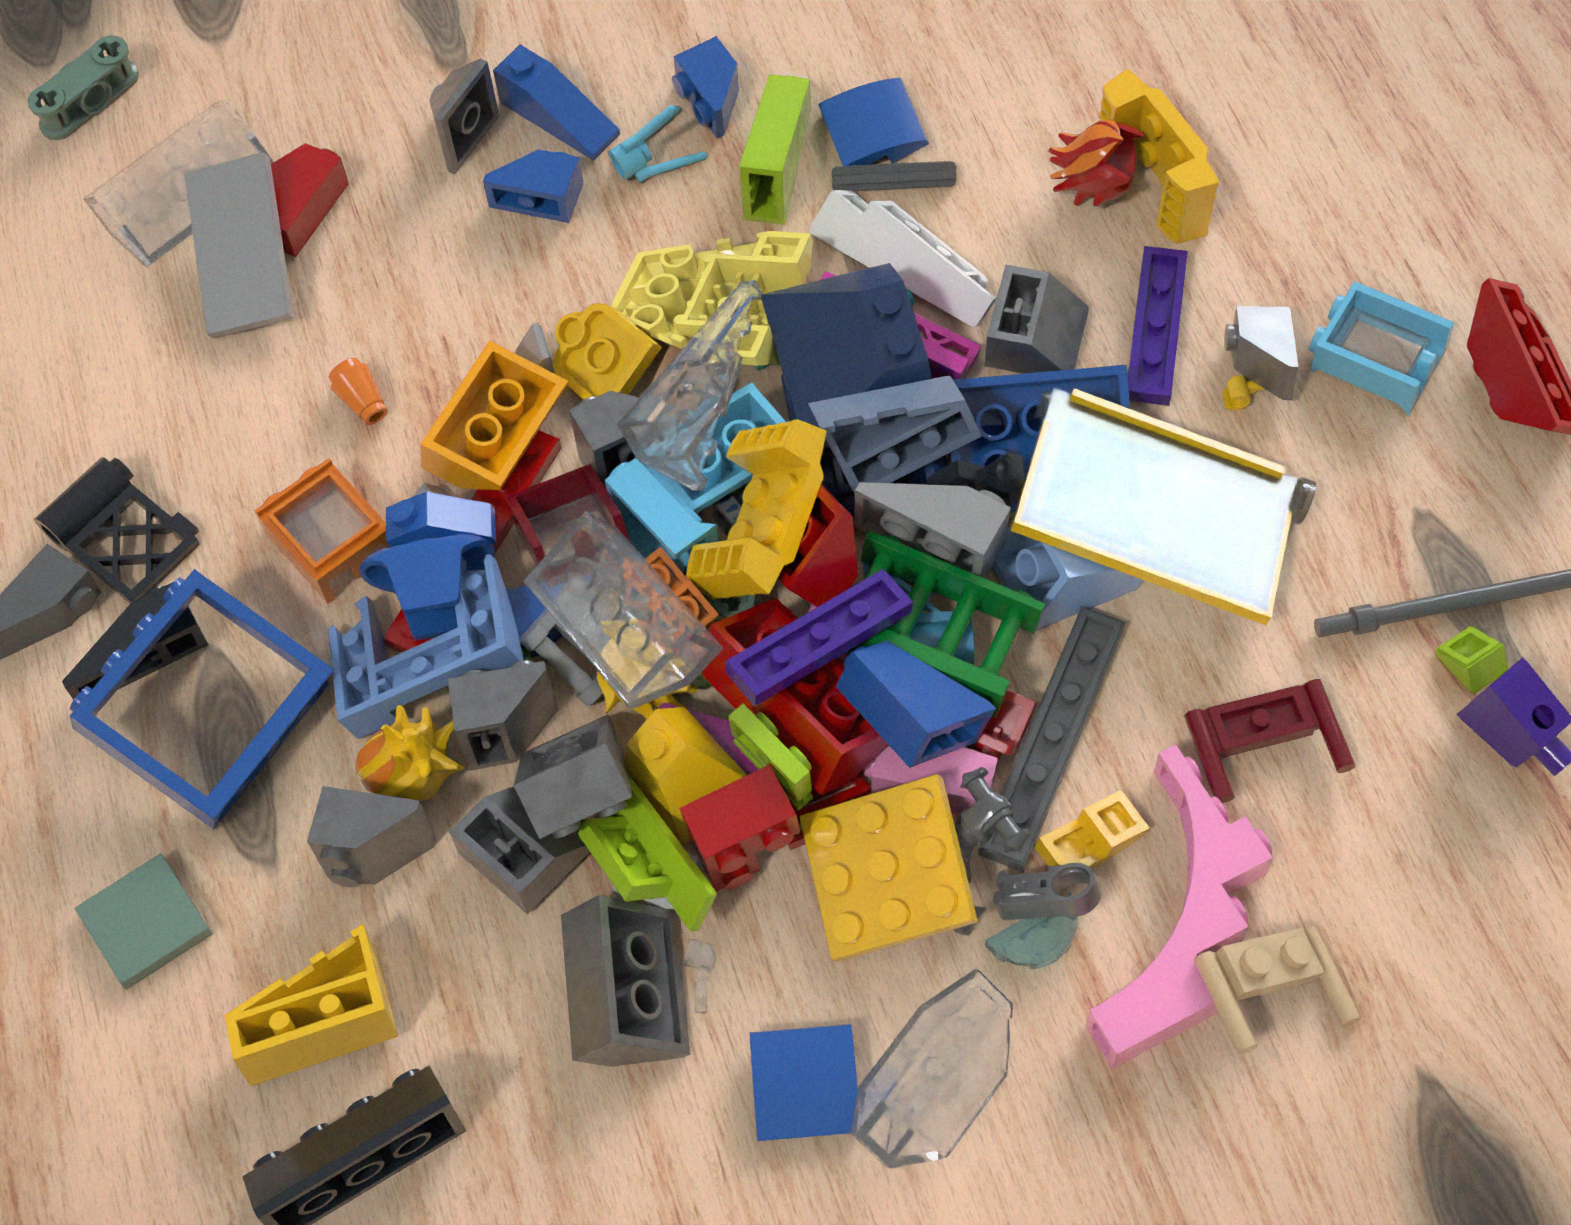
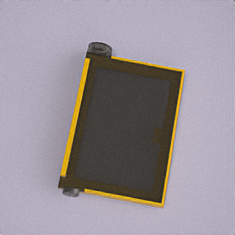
[1010,388,1316,625]

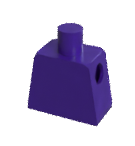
[1456,657,1571,776]

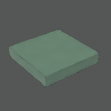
[75,853,213,990]

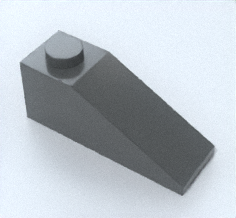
[0,544,102,660]

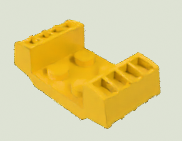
[1099,68,1220,244]
[686,419,827,600]

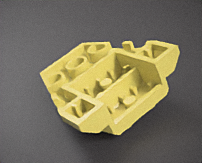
[611,231,813,366]

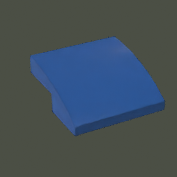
[818,77,929,166]
[749,1024,861,1141]

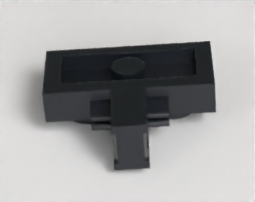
[926,452,1026,507]

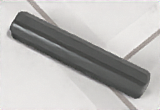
[831,161,957,191]

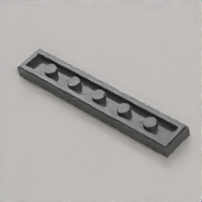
[978,606,1126,873]

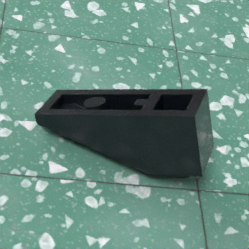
[62,582,209,700]

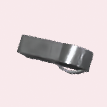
[993,863,1101,920]

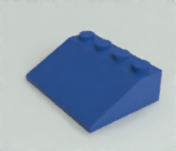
[947,365,1138,513]

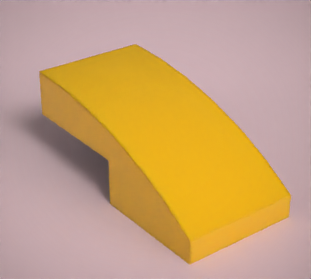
[1034,790,1150,869]

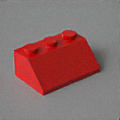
[778,484,858,607]

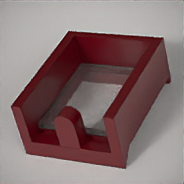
[505,464,635,590]

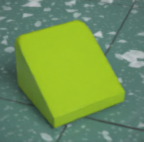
[1435,626,1508,694]

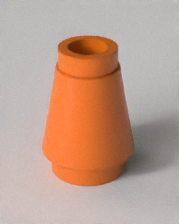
[328,358,388,425]

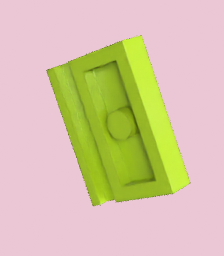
[728,703,813,811]

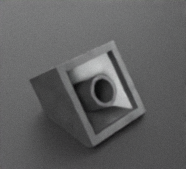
[429,58,499,174]

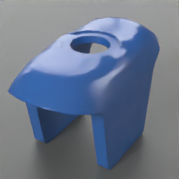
[359,533,495,640]

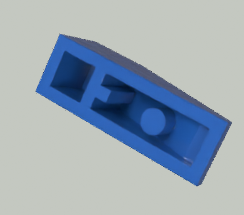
[493,44,620,161]

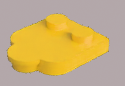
[553,303,662,400]

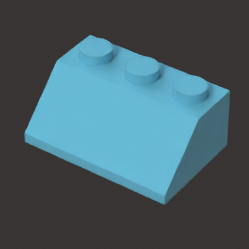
[638,382,786,514]

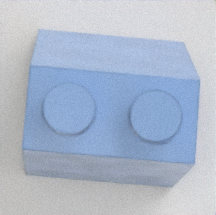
[992,489,1151,632]

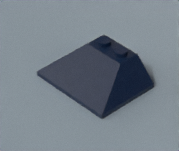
[761,263,932,453]

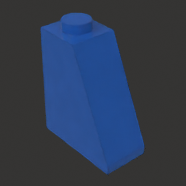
[836,641,996,768]

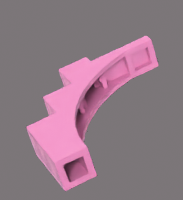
[1086,744,1273,1069]

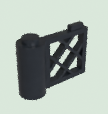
[34,457,199,604]

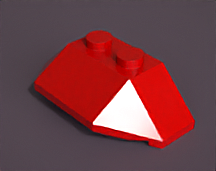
[1466,278,1571,435]

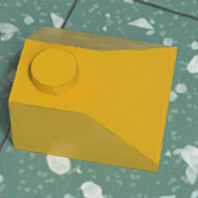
[624,707,747,845]

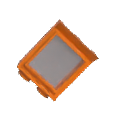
[254,458,391,604]

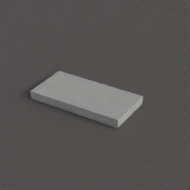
[184,152,294,338]

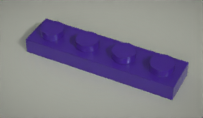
[1128,246,1188,406]
[725,569,913,707]

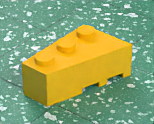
[224,923,398,1086]

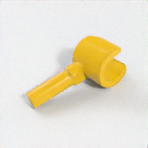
[1222,375,1265,410]

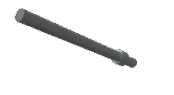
[1314,569,1571,638]

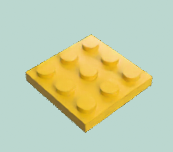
[799,774,978,962]

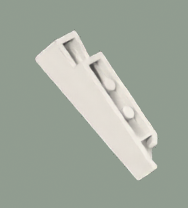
[809,190,996,327]

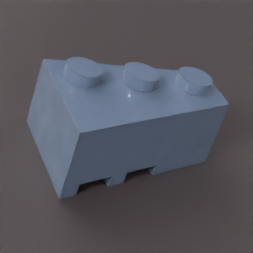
[808,375,982,494]

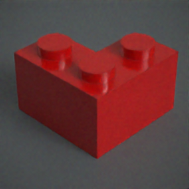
[679,764,800,892]

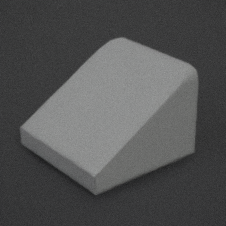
[515,322,555,374]

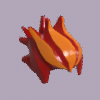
[1048,119,1144,207]

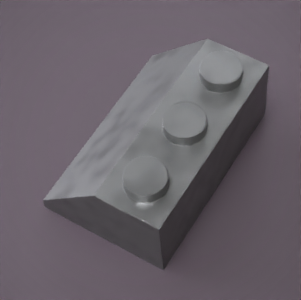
[561,895,690,1067]

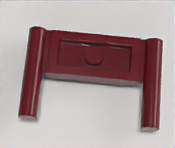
[1184,679,1356,804]

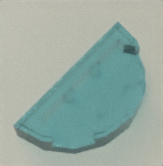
[985,892,1078,969]

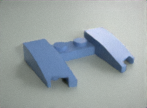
[328,555,524,739]

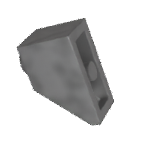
[1224,306,1298,400]

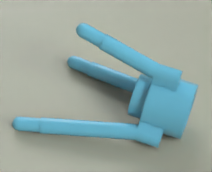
[608,105,707,183]

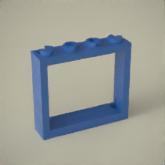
[70,569,334,829]

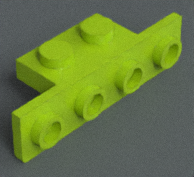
[578,774,716,932]

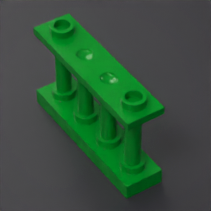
[843,530,1045,718]

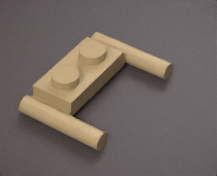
[1193,926,1361,1054]

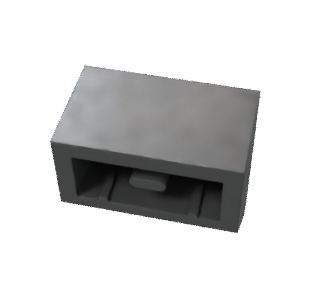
[984,265,1089,374]
[448,661,557,771]
[449,786,590,915]

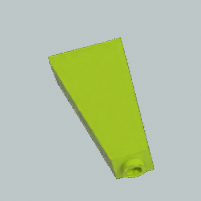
[740,74,811,225]

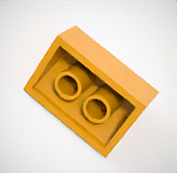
[420,340,568,490]

